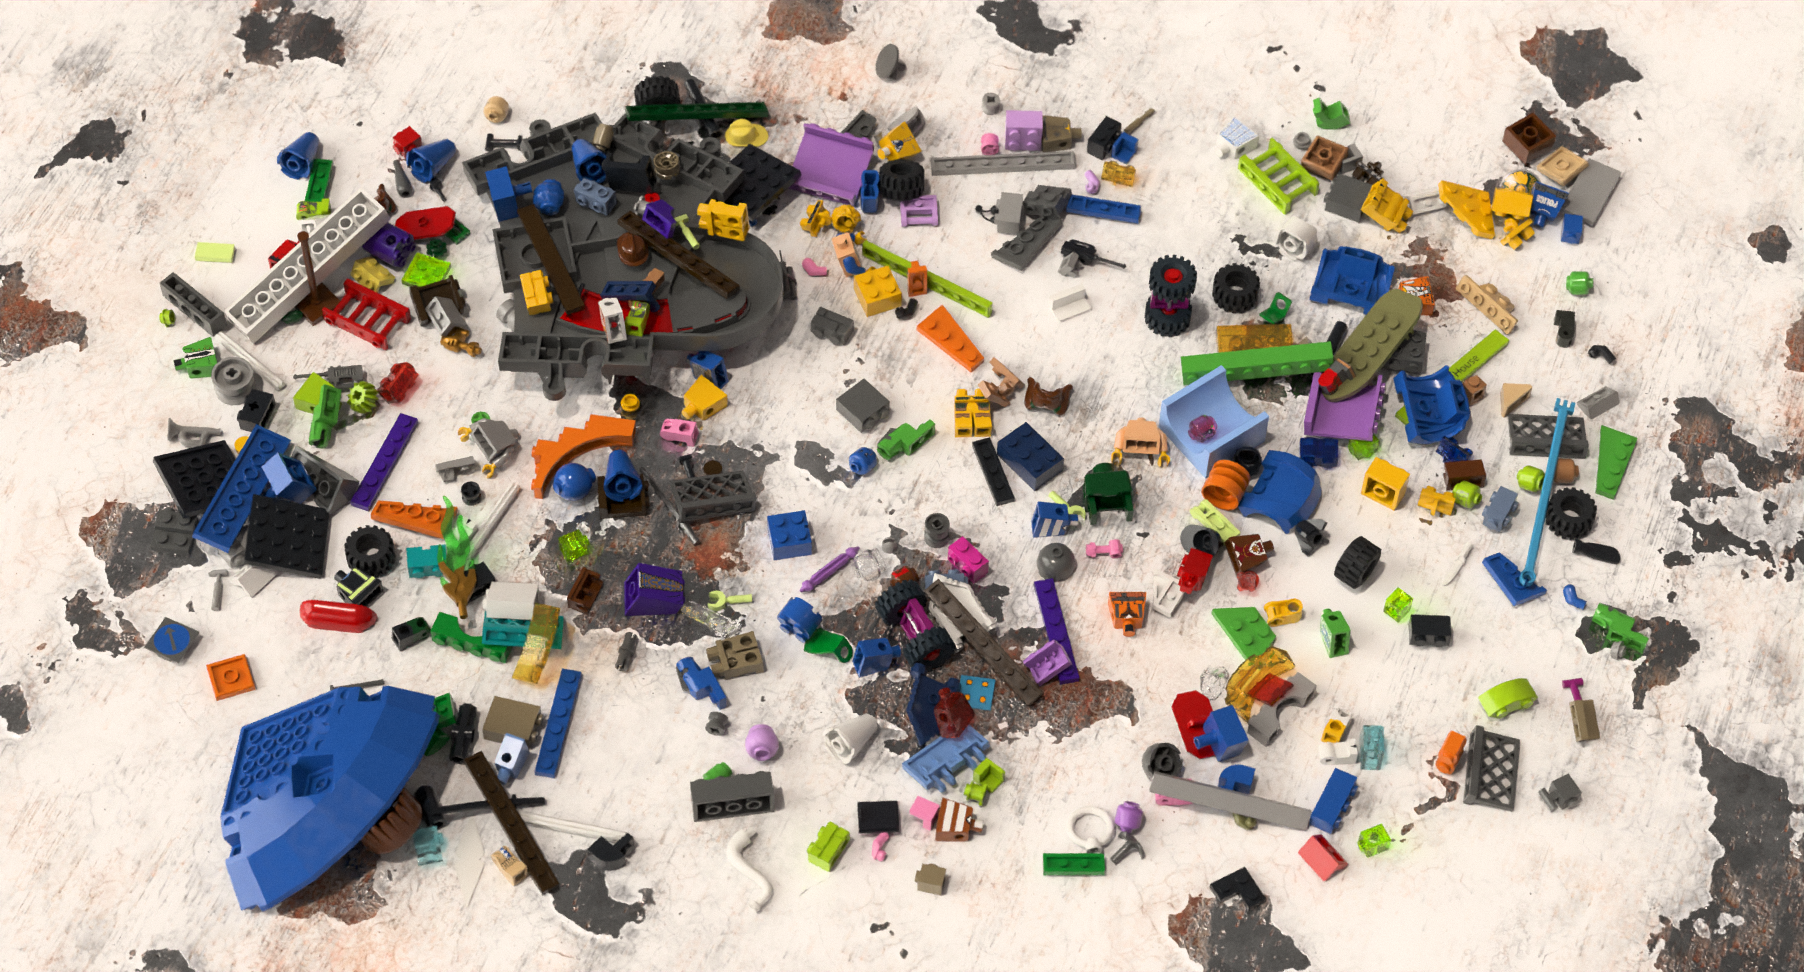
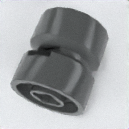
[924,513,950,548]

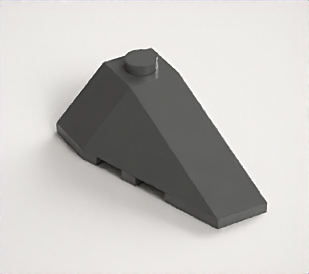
[291,446,360,514]

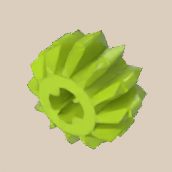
[346,381,379,414]

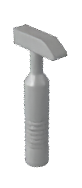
[208,569,228,611]

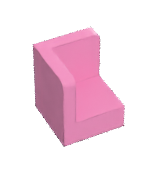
[909,796,940,831]

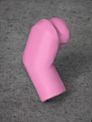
[802,258,827,276]
[872,833,889,861]

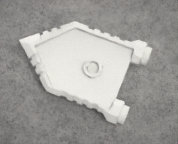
[929,573,997,653]

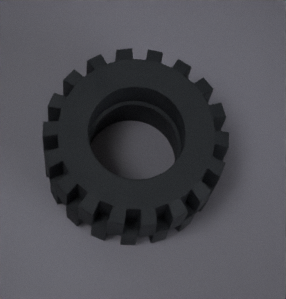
[634,76,681,121]
[879,159,925,201]
[1212,263,1260,313]
[1546,487,1597,540]
[344,525,396,578]
[1334,536,1382,589]

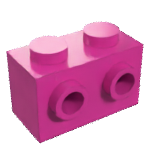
[948,536,989,584]

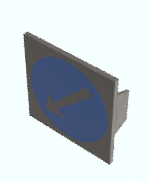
[144,617,200,663]

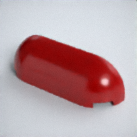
[299,600,378,633]

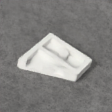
[1153,569,1186,617]

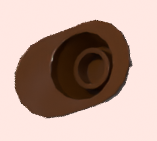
[617,232,648,267]

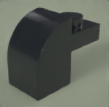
[587,832,634,871]

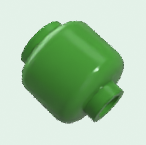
[1566,271,1594,295]

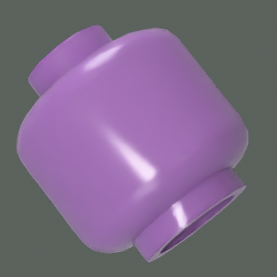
[1115,801,1143,833]

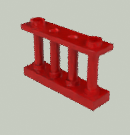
[322,278,411,351]

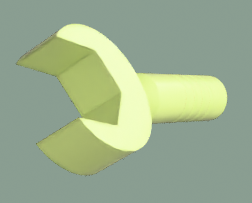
[1049,491,1086,520]
[708,591,752,611]

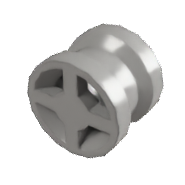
[982,92,1000,115]

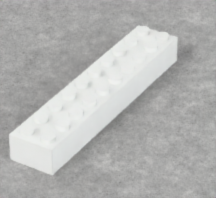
[223,187,391,344]

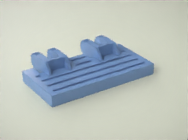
[902,720,990,793]

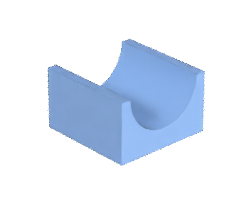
[1158,365,1269,478]

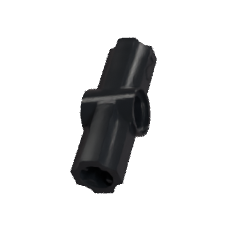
[449,703,477,764]

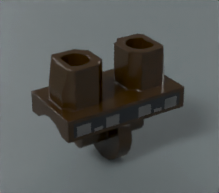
[1352,160,1384,185]

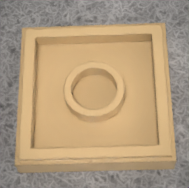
[1537,146,1589,187]

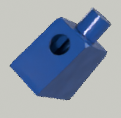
[852,638,901,678]

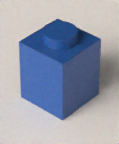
[1560,213,1583,244]

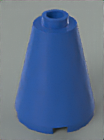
[277,132,320,180]
[406,139,456,182]
[571,139,607,184]
[604,450,642,502]

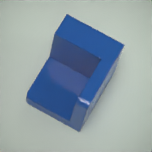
[1111,132,1139,164]

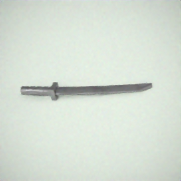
[639,467,700,546]

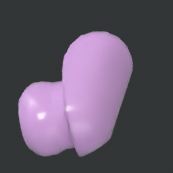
[1084,170,1100,194]

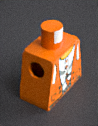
[1399,276,1435,316]

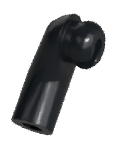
[1588,345,1616,364]

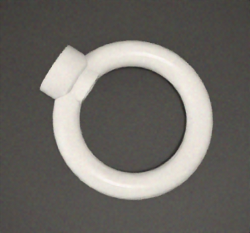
[1066,806,1115,853]

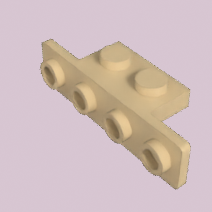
[1456,275,1518,334]

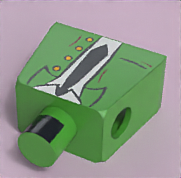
[173,337,217,379]

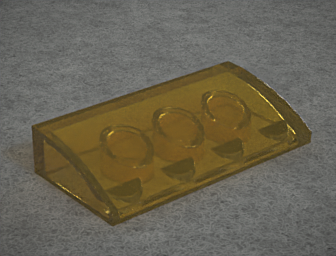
[1215,324,1293,353]

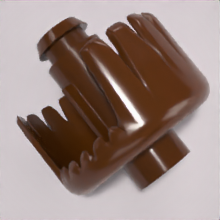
[361,787,422,854]

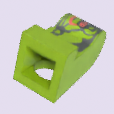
[296,198,331,220]
[624,301,650,337]

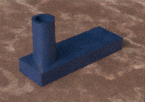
[600,281,660,312]

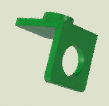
[1259,292,1292,324]

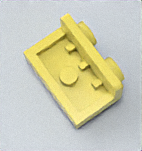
[350,256,395,293]

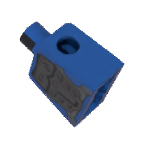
[686,351,729,389]

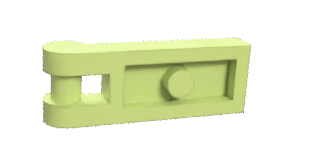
[1190,499,1241,546]

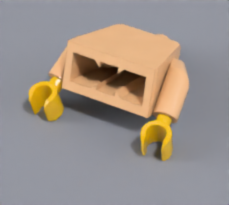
[1111,417,1170,467]

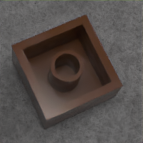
[1502,113,1556,165]

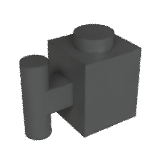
[1538,773,1582,812]

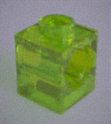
[558,529,590,563]
[1383,587,1414,623]
[1357,823,1391,858]

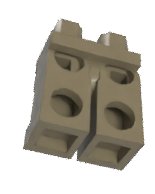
[706,631,764,680]

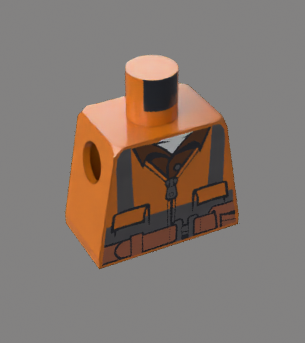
[1108,592,1146,637]

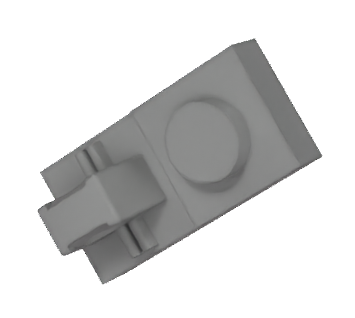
[435,456,475,482]

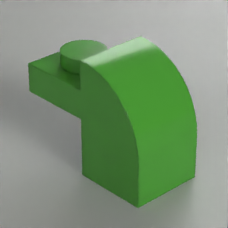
[1312,98,1351,130]

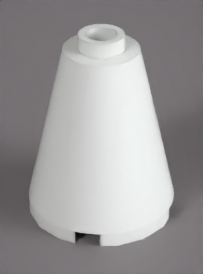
[823,714,877,764]

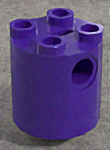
[362,222,417,268]

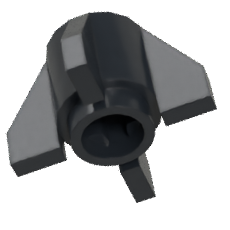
[1295,519,1330,556]

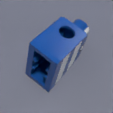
[1031,501,1078,538]

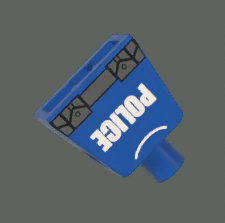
[1530,181,1569,228]

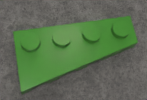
[1595,425,1638,500]

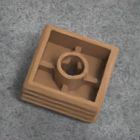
[1301,135,1349,180]

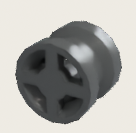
[705,712,728,736]

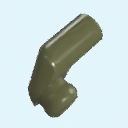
[1233,813,1257,830]

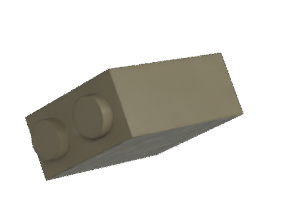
[482,696,544,750]

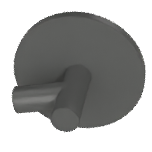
[875,44,906,80]

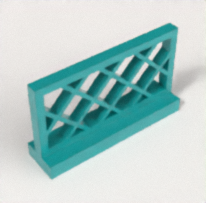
[482,611,564,649]

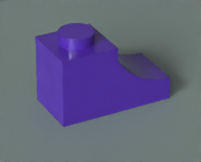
[642,199,677,239]

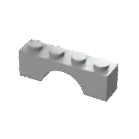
[1247,672,1317,747]

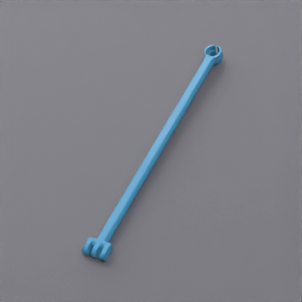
[1519,398,1575,587]

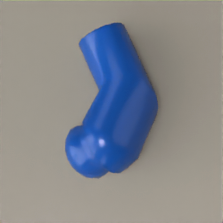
[1563,584,1587,610]

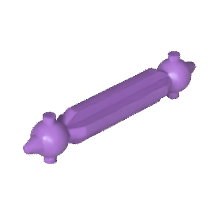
[800,546,860,592]

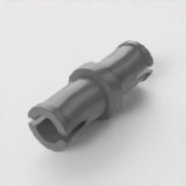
[615,632,637,671]

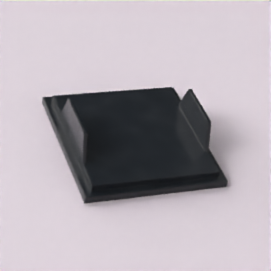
[857,801,900,834]

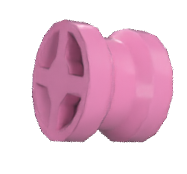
[981,133,999,155]

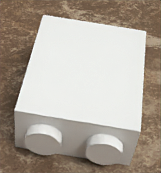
[483,582,539,620]

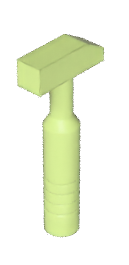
[674,214,700,250]

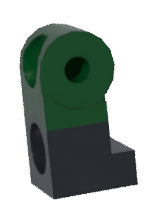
[391,617,431,651]

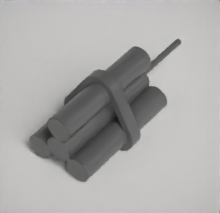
[779,250,797,301]

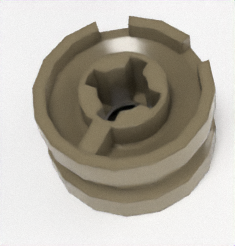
[653,151,680,180]

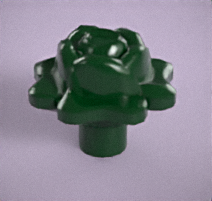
[426,239,448,258]

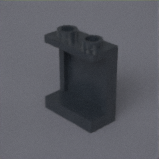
[602,153,657,194]

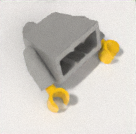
[458,418,519,478]

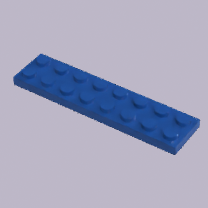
[192,424,291,553]

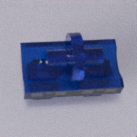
[1436,436,1473,463]

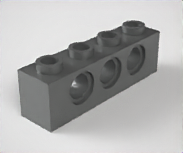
[159,272,227,337]

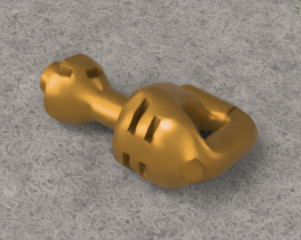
[440,326,482,357]

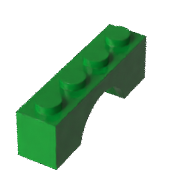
[430,612,513,663]

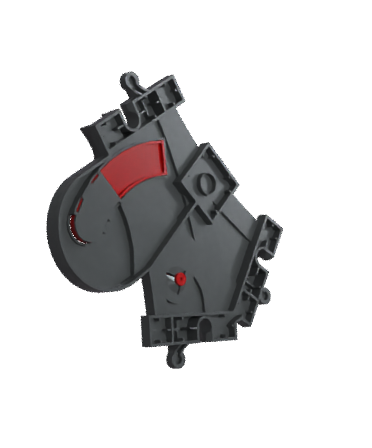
[462,112,784,401]

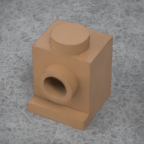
[1462,375,1487,407]

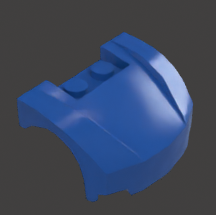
[1309,246,1395,314]
[1393,365,1470,444]
[1238,450,1322,534]

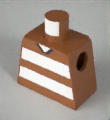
[935,798,984,842]

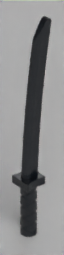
[431,794,545,816]

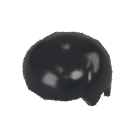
[1233,446,1262,477]

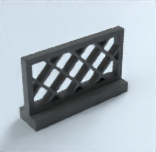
[1508,414,1589,459]
[669,470,757,522]
[1463,725,1520,812]

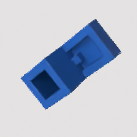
[1218,764,1256,794]

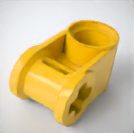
[1264,598,1303,627]

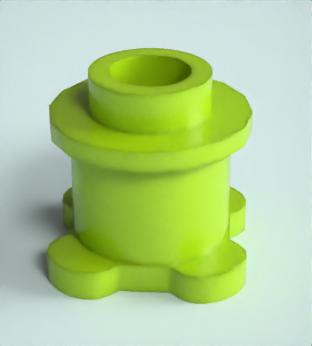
[964,781,988,806]

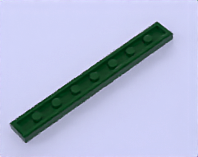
[625,102,769,121]

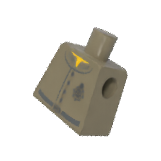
[1042,115,1082,152]

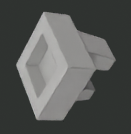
[1058,252,1082,277]

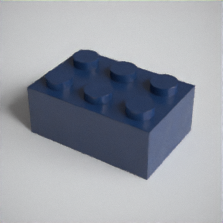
[997,422,1064,491]

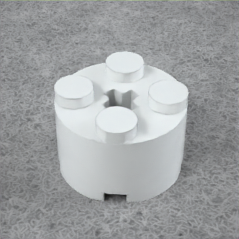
[1274,216,1317,261]

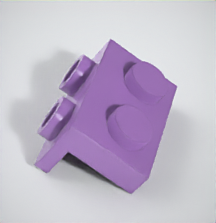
[1023,640,1072,686]

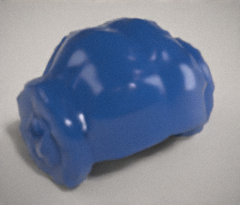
[533,179,564,216]

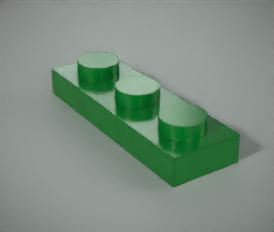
[304,158,333,202]
[1042,853,1105,875]

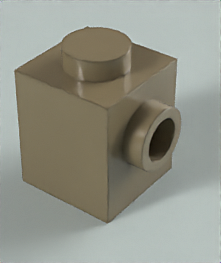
[914,863,946,896]

